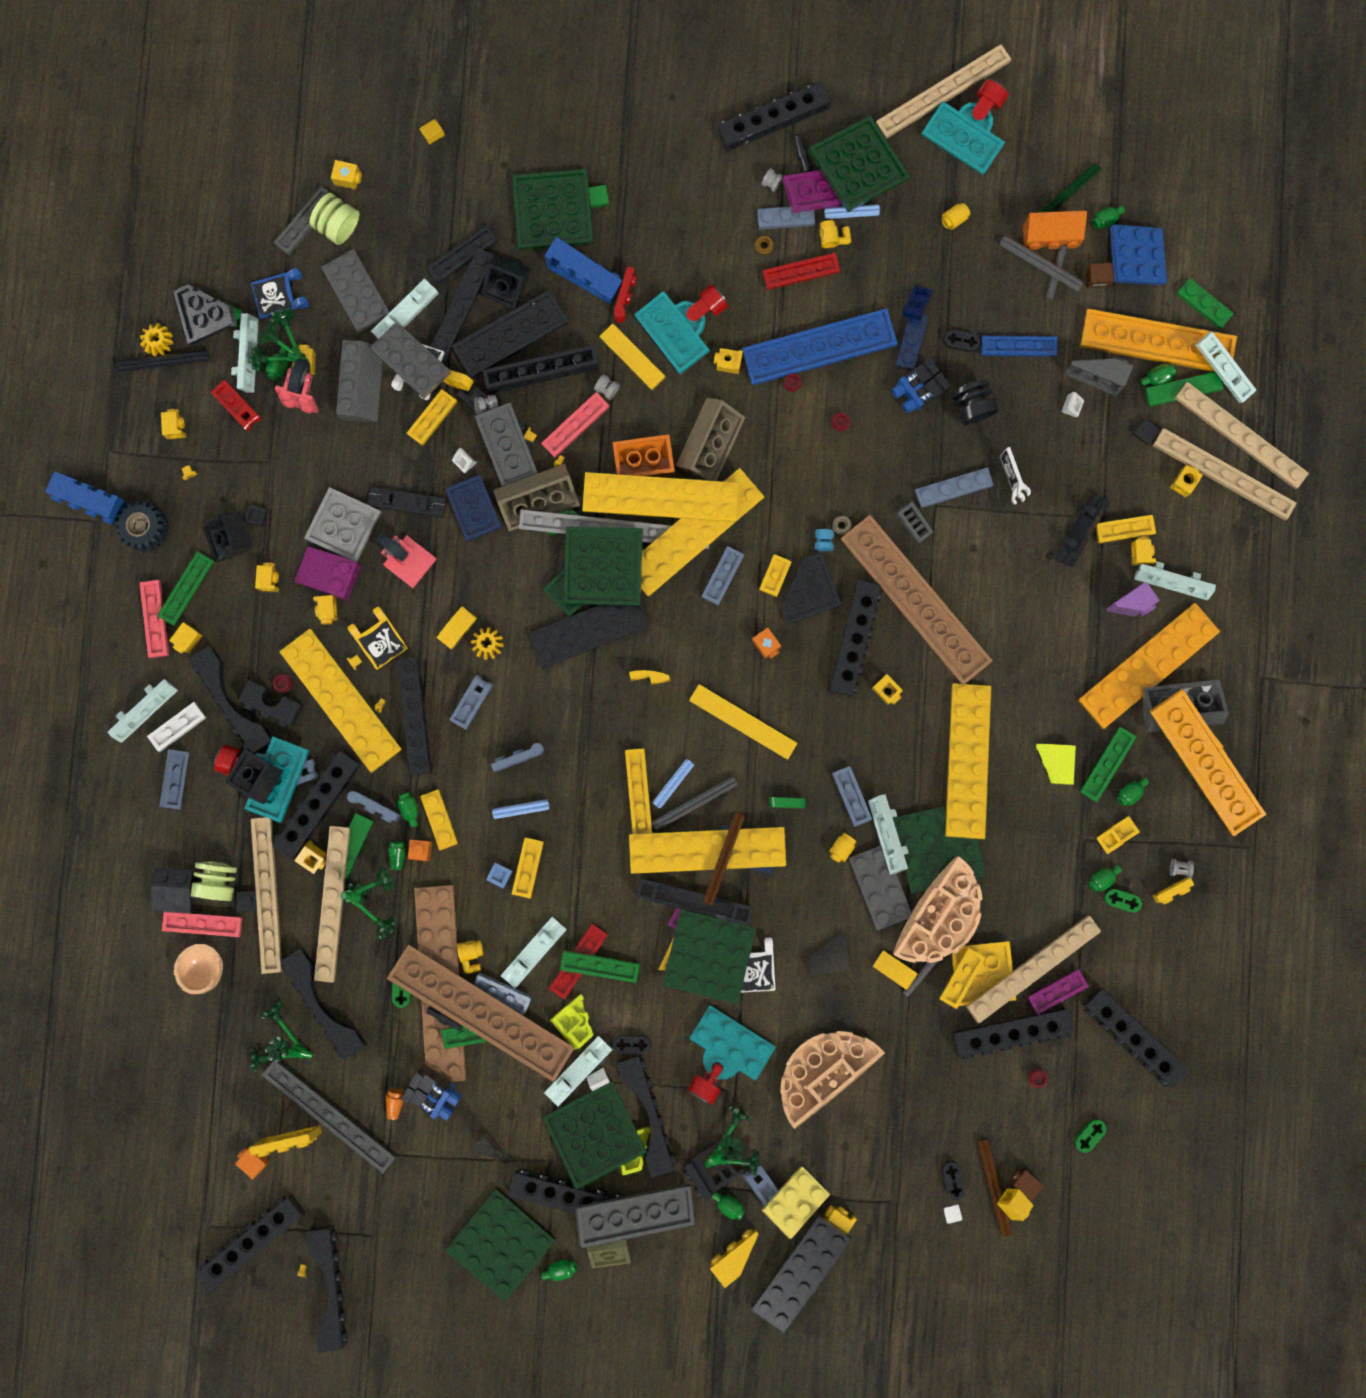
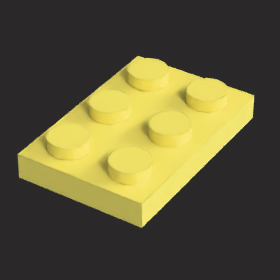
[761,1166,830,1239]

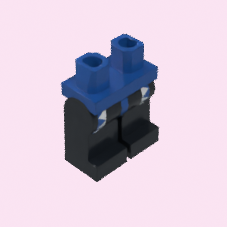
[891,357,951,413]
[401,1064,462,1120]

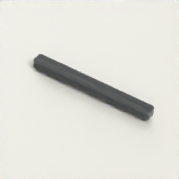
[1000,235,1084,291]
[651,777,738,831]

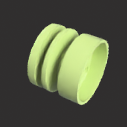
[309,193,360,245]
[190,861,237,901]

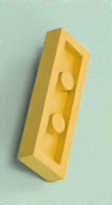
[407,389,457,446]
[1095,515,1156,544]
[420,789,458,850]
[512,838,544,899]
[939,948,985,1009]

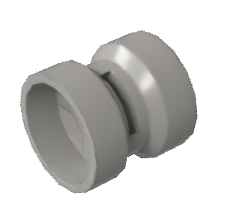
[594,374,620,400]
[474,395,498,414]

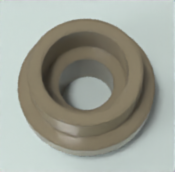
[832,516,851,535]

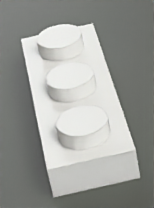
[147,702,207,752]

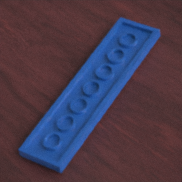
[742,308,898,386]

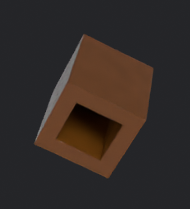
[1086,263,1114,288]
[1010,1167,1044,1201]

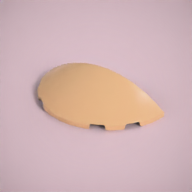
[893,856,982,963]
[781,1031,885,1129]

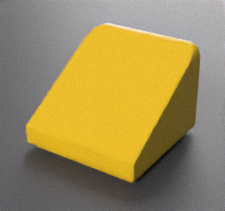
[419,119,445,144]

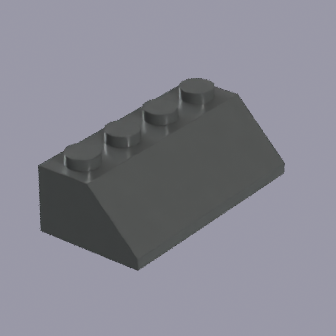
[336,340,383,422]
[1143,679,1229,732]

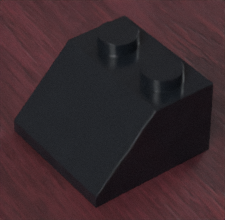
[481,254,530,309]
[203,512,253,563]
[225,749,283,804]
[151,867,198,914]

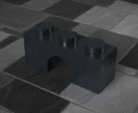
[238,680,304,728]

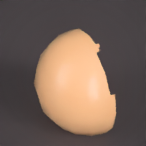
[174,944,223,994]

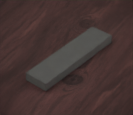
[273,186,330,256]

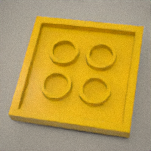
[951,941,1016,1006]
[249,1125,322,1157]

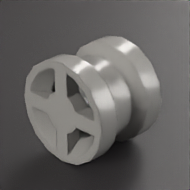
[761,168,784,192]

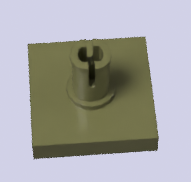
[587,1240,631,1269]

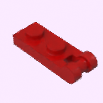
[614,266,637,323]
[211,380,261,432]

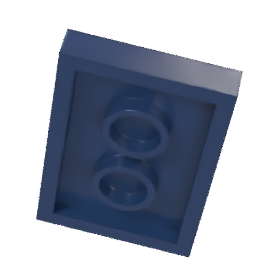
[445,475,502,542]

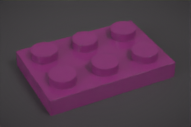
[782,170,842,213]

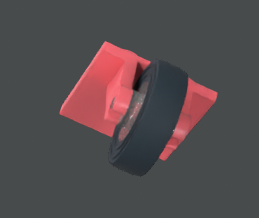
[275,358,319,413]
[376,533,437,588]

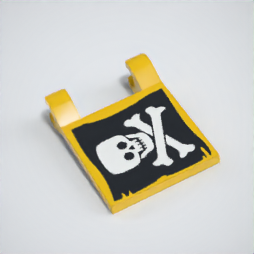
[347,607,408,670]

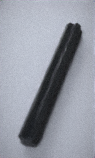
[116,350,210,372]

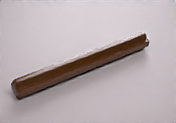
[703,812,745,905]
[978,1139,1012,1237]

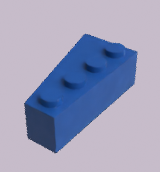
[545,237,622,305]
[45,471,129,525]

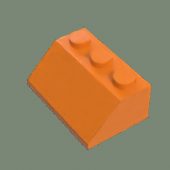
[1023,211,1087,250]
[613,434,675,478]

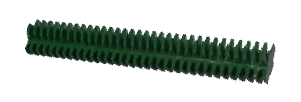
[1039,163,1102,213]

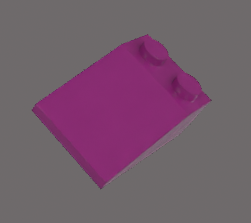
[294,547,361,601]

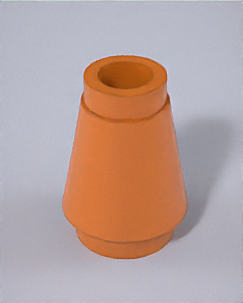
[386,1089,404,1120]

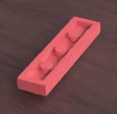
[541,392,610,458]
[140,580,169,658]
[162,912,243,937]

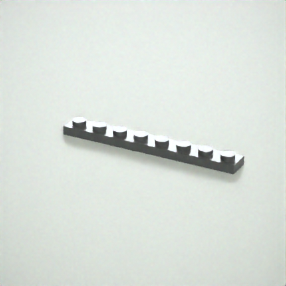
[262,1060,396,1173]

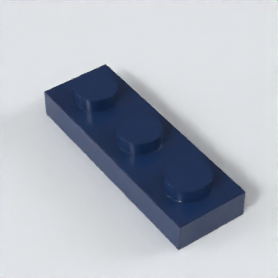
[895,311,928,371]

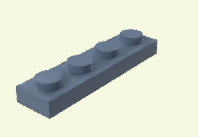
[915,468,993,509]

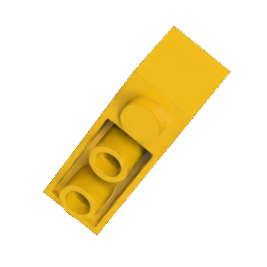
[710,1228,758,1288]

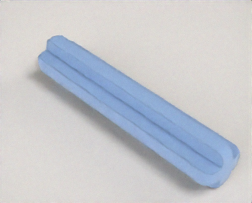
[824,204,880,219]
[653,759,694,808]
[492,800,549,819]

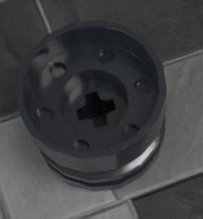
[951,379,999,425]

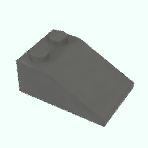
[1064,358,1133,396]

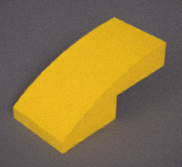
[437,606,477,649]
[629,670,670,685]
[1096,815,1140,854]
[873,950,918,990]

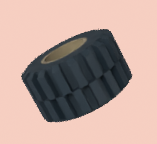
[115,501,170,552]

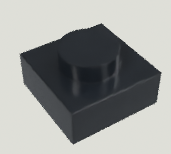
[237,891,257,912]

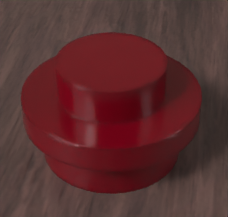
[783,373,802,392]
[831,412,850,432]
[273,674,292,693]
[1028,1068,1048,1089]

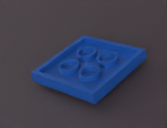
[1110,225,1167,285]

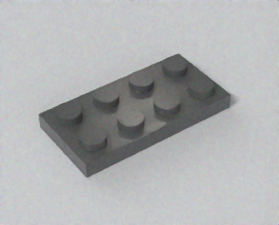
[321,249,390,333]
[370,322,451,399]
[474,402,538,487]
[848,846,911,931]

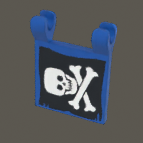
[251,268,309,319]

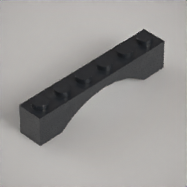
[190,646,272,754]
[636,878,754,926]
[281,948,368,1060]
[616,1055,676,1178]
[306,1225,348,1353]

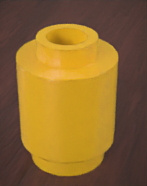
[941,203,970,230]
[829,833,856,863]

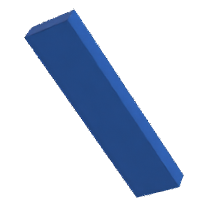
[981,336,1057,357]

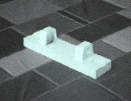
[371,279,439,339]
[231,313,258,393]
[1195,332,1256,403]
[1134,562,1216,600]
[108,679,178,743]
[868,795,908,875]
[501,917,567,988]
[544,1036,612,1106]

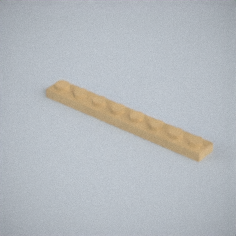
[876,44,1011,139]
[1174,382,1309,489]
[1153,428,1296,520]
[251,817,283,974]
[314,826,351,982]
[966,916,1101,1023]

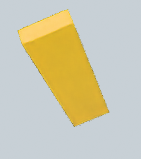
[599,324,665,391]

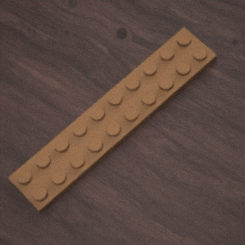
[840,515,993,685]
[414,885,466,1082]
[387,945,574,1082]

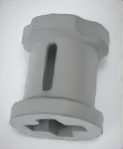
[1170,859,1194,878]

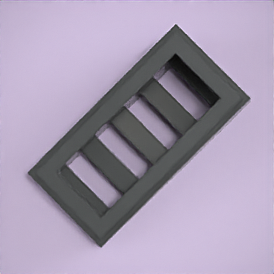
[894,501,934,543]

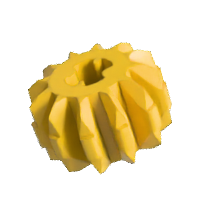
[140,323,173,356]
[471,627,504,660]

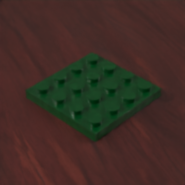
[808,116,910,213]
[512,169,593,250]
[564,526,643,606]
[893,806,986,893]
[662,909,756,1005]
[543,1081,647,1190]
[445,1188,556,1302]

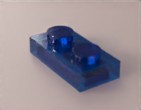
[903,285,932,321]

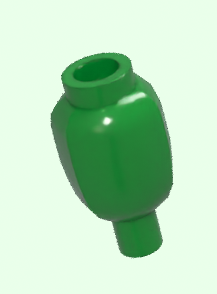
[1091,206,1125,229]
[266,347,288,381]
[1140,363,1176,386]
[1117,778,1149,807]
[398,792,419,828]
[1088,865,1122,892]
[712,1191,746,1220]
[541,1259,578,1281]

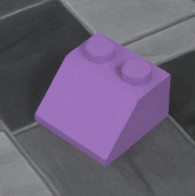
[1106,582,1160,617]

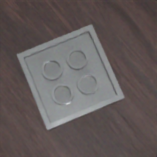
[304,487,382,562]

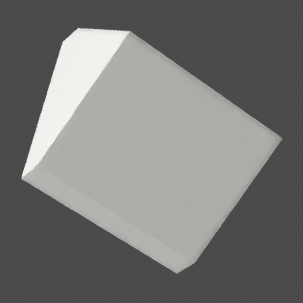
[1061,392,1084,417]
[452,448,477,473]
[586,1068,611,1091]

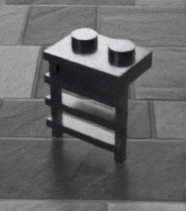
[683,1139,745,1201]

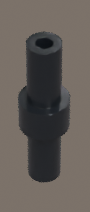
[794,135,811,173]
[426,1006,463,1031]

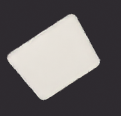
[944,1205,962,1224]

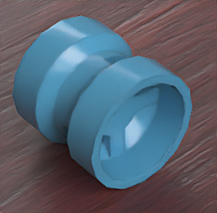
[815,529,834,551]

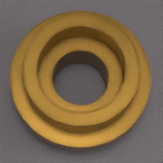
[755,236,774,255]

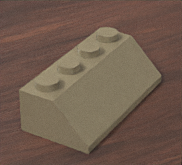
[676,398,746,481]
[494,464,580,532]

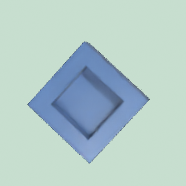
[486,862,513,889]

